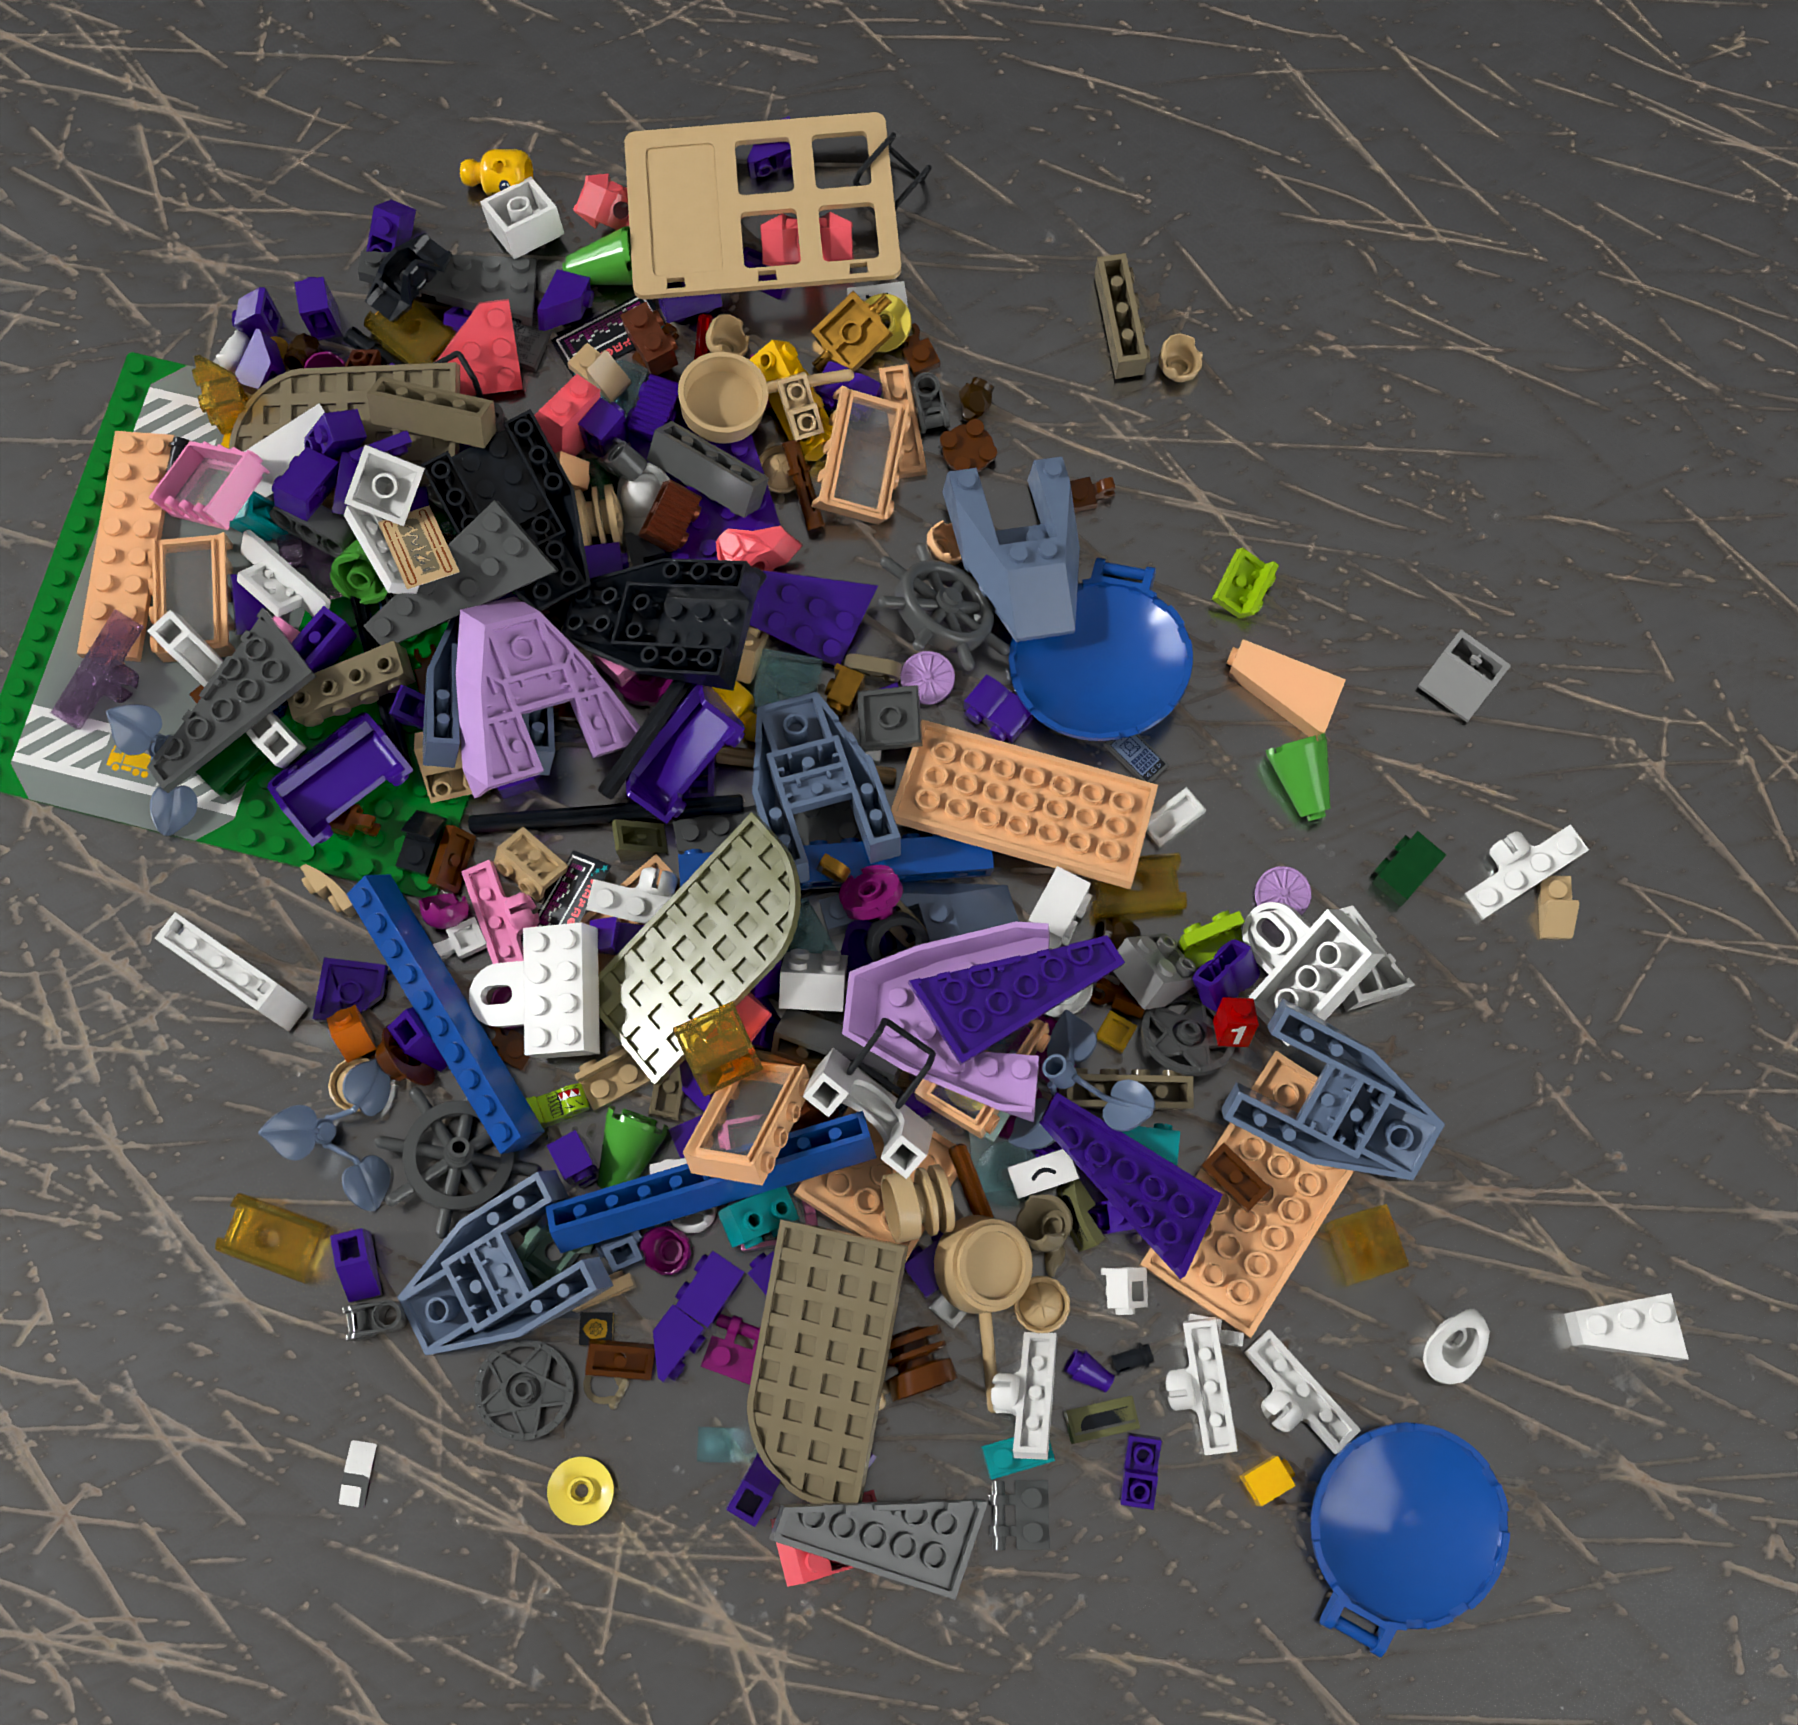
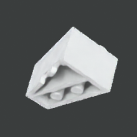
[1312,905,1415,1011]
[1564,1293,1689,1361]

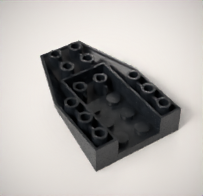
[421,409,591,611]
[561,558,761,691]

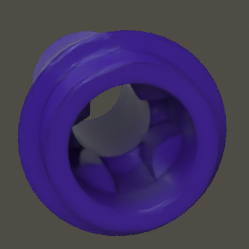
[1064,1349,1115,1392]

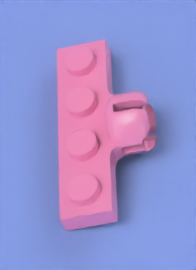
[461,860,539,964]

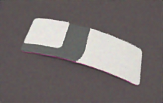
[339,1440,377,1508]

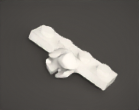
[344,506,419,594]
[1464,824,1589,920]
[586,867,678,924]
[1166,1317,1238,1455]
[1244,1329,1361,1454]
[991,1332,1058,1460]

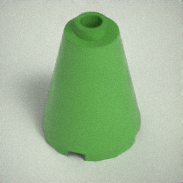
[562,226,633,285]
[330,539,388,604]
[1265,733,1331,821]
[597,1106,670,1189]

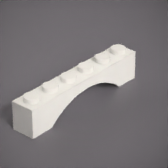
[147,610,307,769]

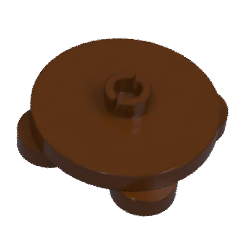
[940,419,997,472]

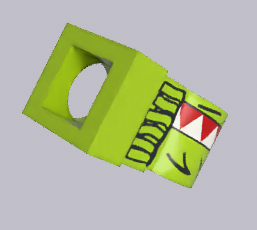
[526,1083,590,1129]

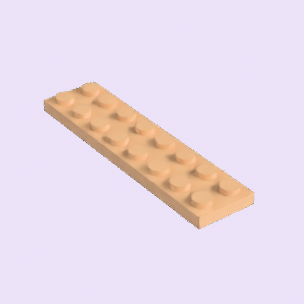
[77,431,175,662]

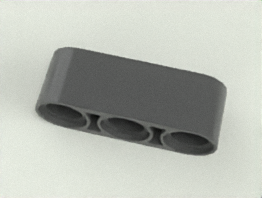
[269,505,357,558]

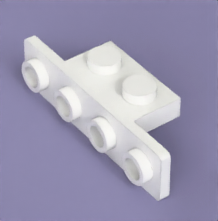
[237,529,331,617]

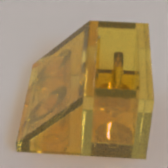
[192,355,250,435]
[673,1001,764,1097]
[1325,1204,1410,1286]

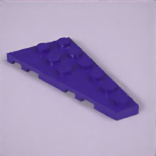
[749,570,878,666]
[908,935,1125,1066]
[1039,1092,1223,1279]

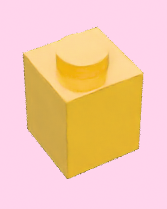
[1240,1456,1296,1506]

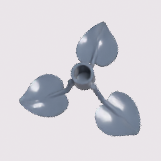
[106,704,198,837]
[1008,1010,1155,1150]
[258,1058,391,1211]

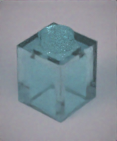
[697,1427,735,1463]

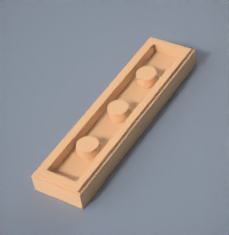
[879,364,927,479]

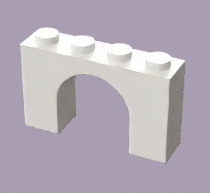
[803,1048,934,1179]

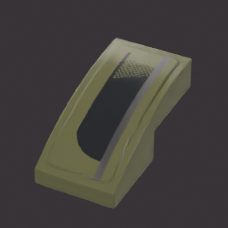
[1057,1179,1106,1252]
[1064,1395,1140,1444]

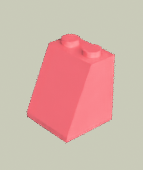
[534,374,601,457]

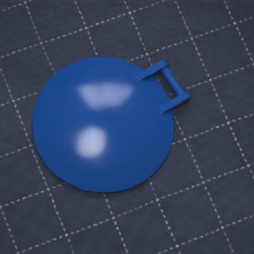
[1009,557,1193,741]
[1311,1422,1510,1657]

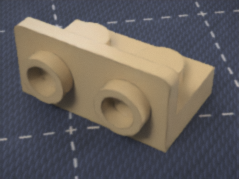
[494,827,568,902]
[574,1044,652,1113]

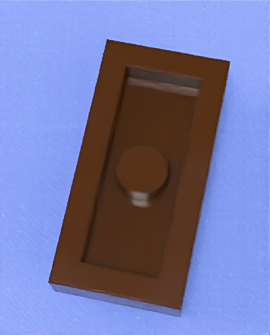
[427,825,476,894]
[1200,1143,1271,1212]
[585,1339,655,1380]

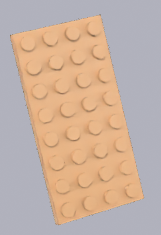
[891,719,1158,890]
[1139,1051,1354,1339]

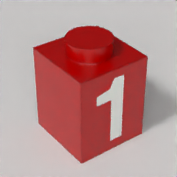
[1213,997,1259,1047]

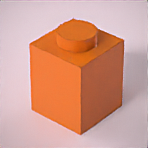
[326,1004,377,1063]

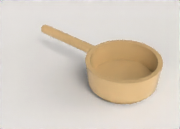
[678,352,854,444]
[934,1215,1033,1413]

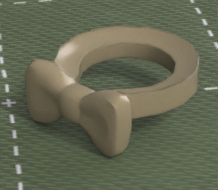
[583,1375,631,1410]

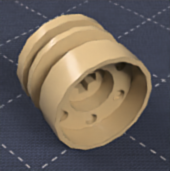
[575,484,624,546]
[881,1164,955,1243]

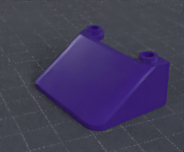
[626,684,745,824]
[267,712,413,847]

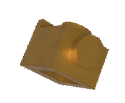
[825,663,865,716]

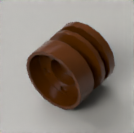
[886,1324,958,1402]

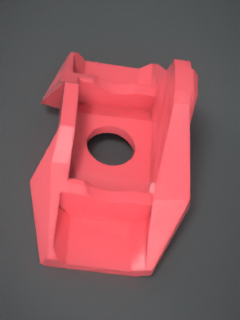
[573,173,629,230]
[760,212,854,266]
[716,526,803,571]

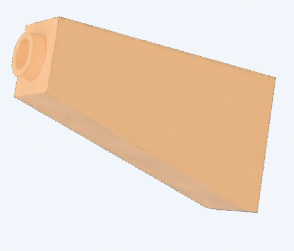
[1226,639,1346,741]

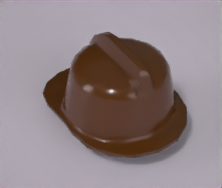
[375,1024,435,1086]

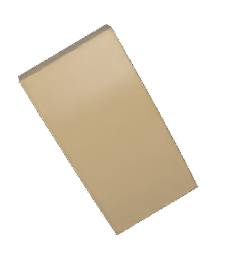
[775,372,824,441]
[300,864,357,918]

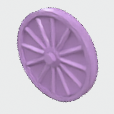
[901,651,955,705]
[1255,866,1311,915]

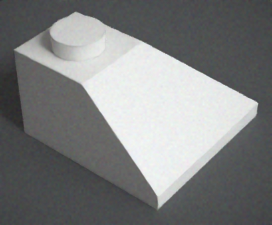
[344,445,425,526]

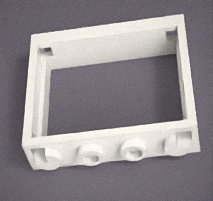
[155,912,308,1032]

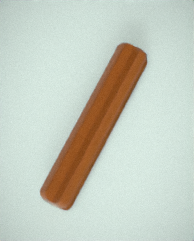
[948,1143,994,1218]

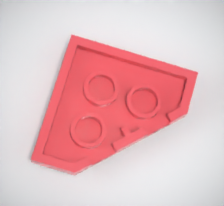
[436,299,523,396]

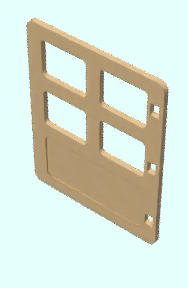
[624,112,901,300]

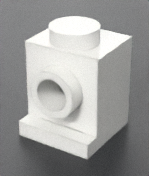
[1101,1267,1148,1315]

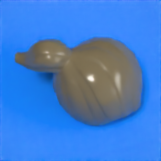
[1016,1194,1073,1277]

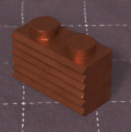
[638,479,702,552]

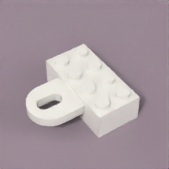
[1242,902,1386,1047]
[469,922,600,1059]

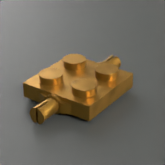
[811,291,893,372]

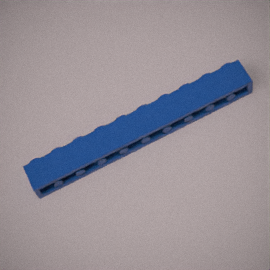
[678,833,994,890]
[346,874,545,1155]
[545,1111,877,1253]

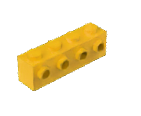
[749,340,833,461]

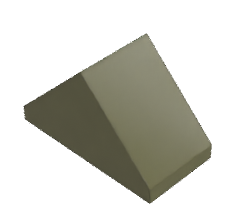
[612,819,668,862]

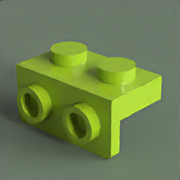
[1211,547,1279,619]
[1178,910,1245,969]

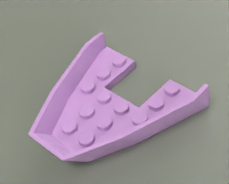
[456,596,640,799]
[842,921,1050,1122]

